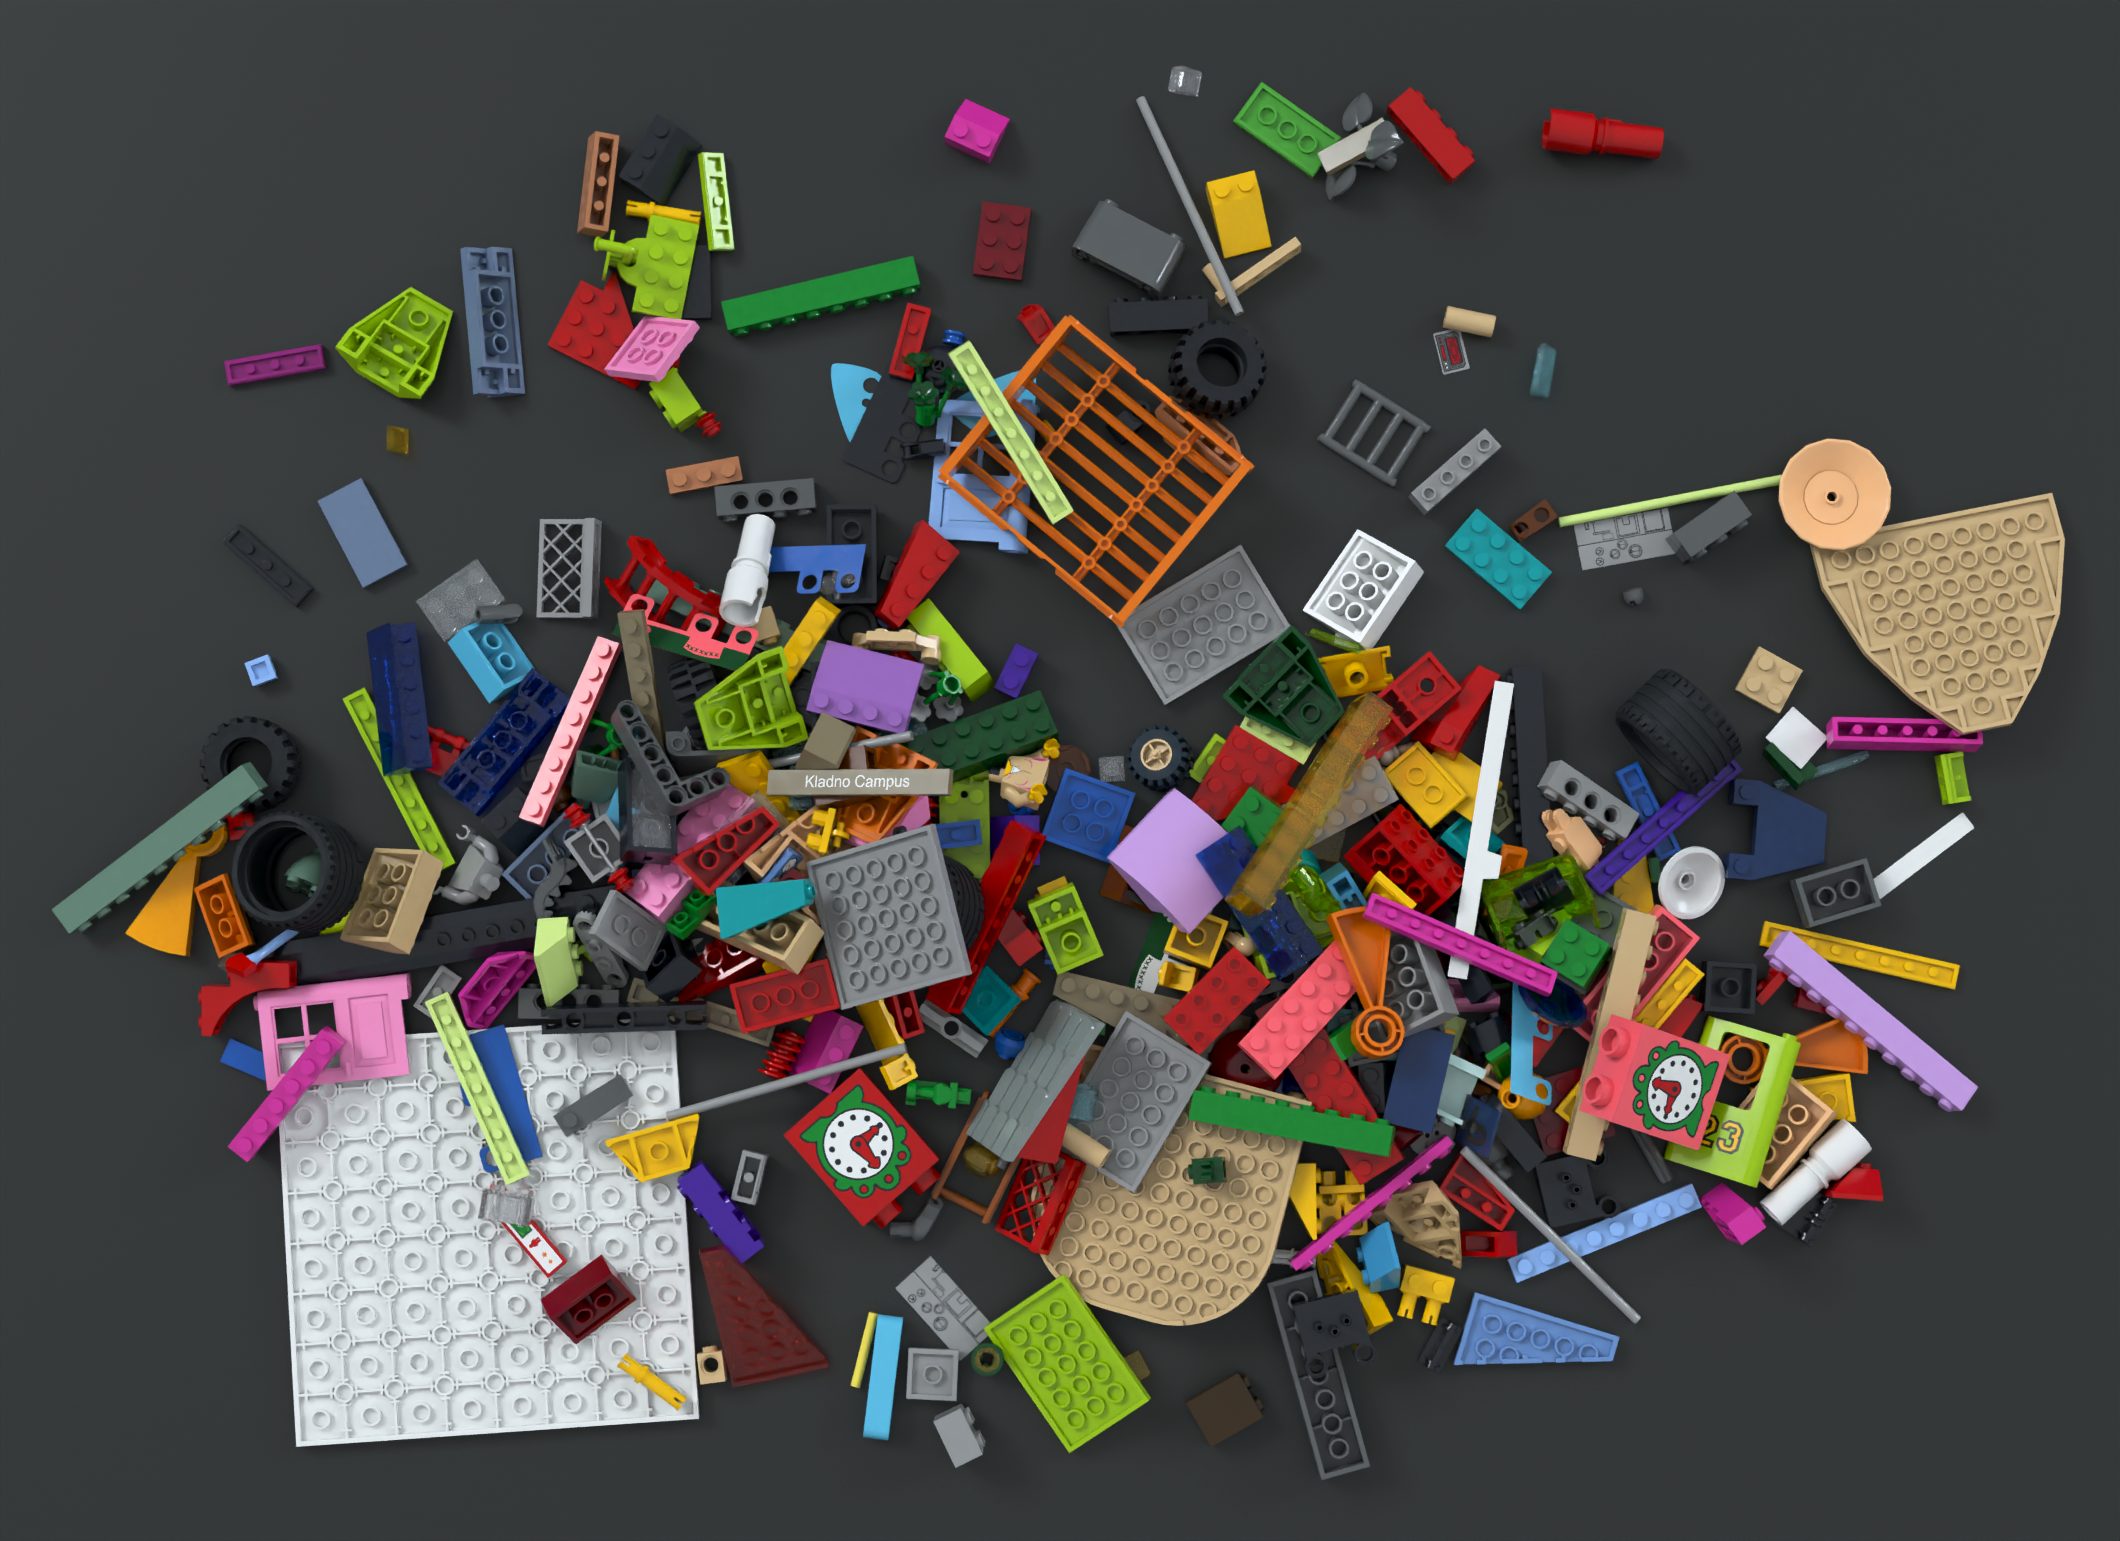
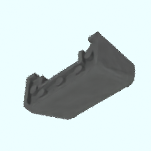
[1072,199,1186,300]
[666,731,772,783]

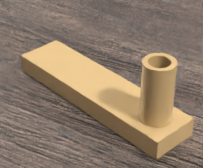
[1202,237,1301,307]

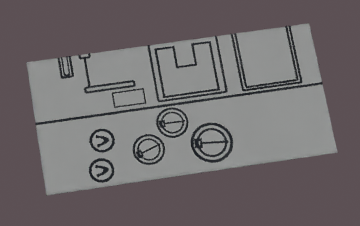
[1574,508,1675,571]
[896,1256,990,1361]

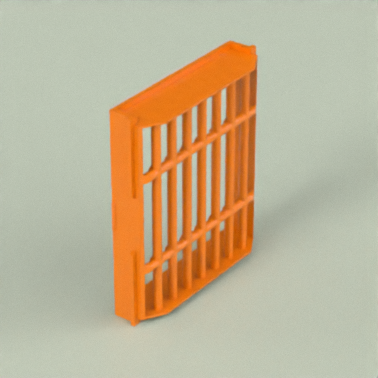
[938,315,1255,628]

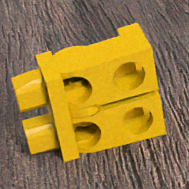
[1317,1170,1368,1236]

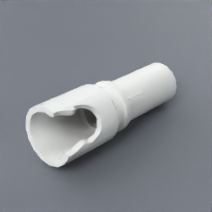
[719,514,776,627]
[1760,1119,1872,1226]

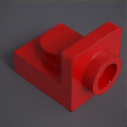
[1017,303,1055,345]

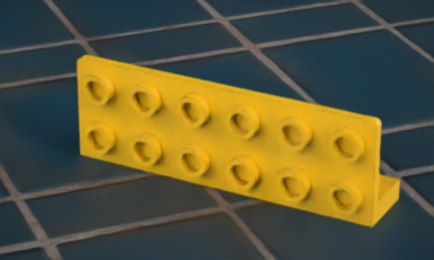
[826,953,918,1090]

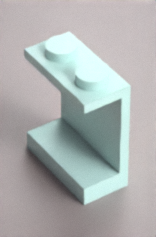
[1437,1054,1487,1127]

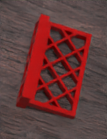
[994,1151,1087,1255]

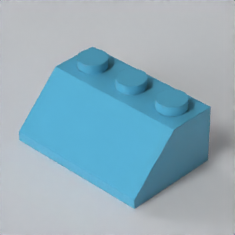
[448,622,538,704]

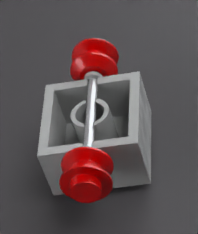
[563,803,635,894]

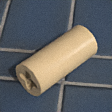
[1443,306,1496,338]
[1062,1123,1111,1169]

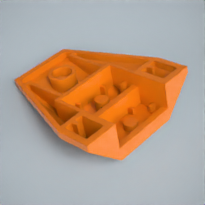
[836,726,938,843]

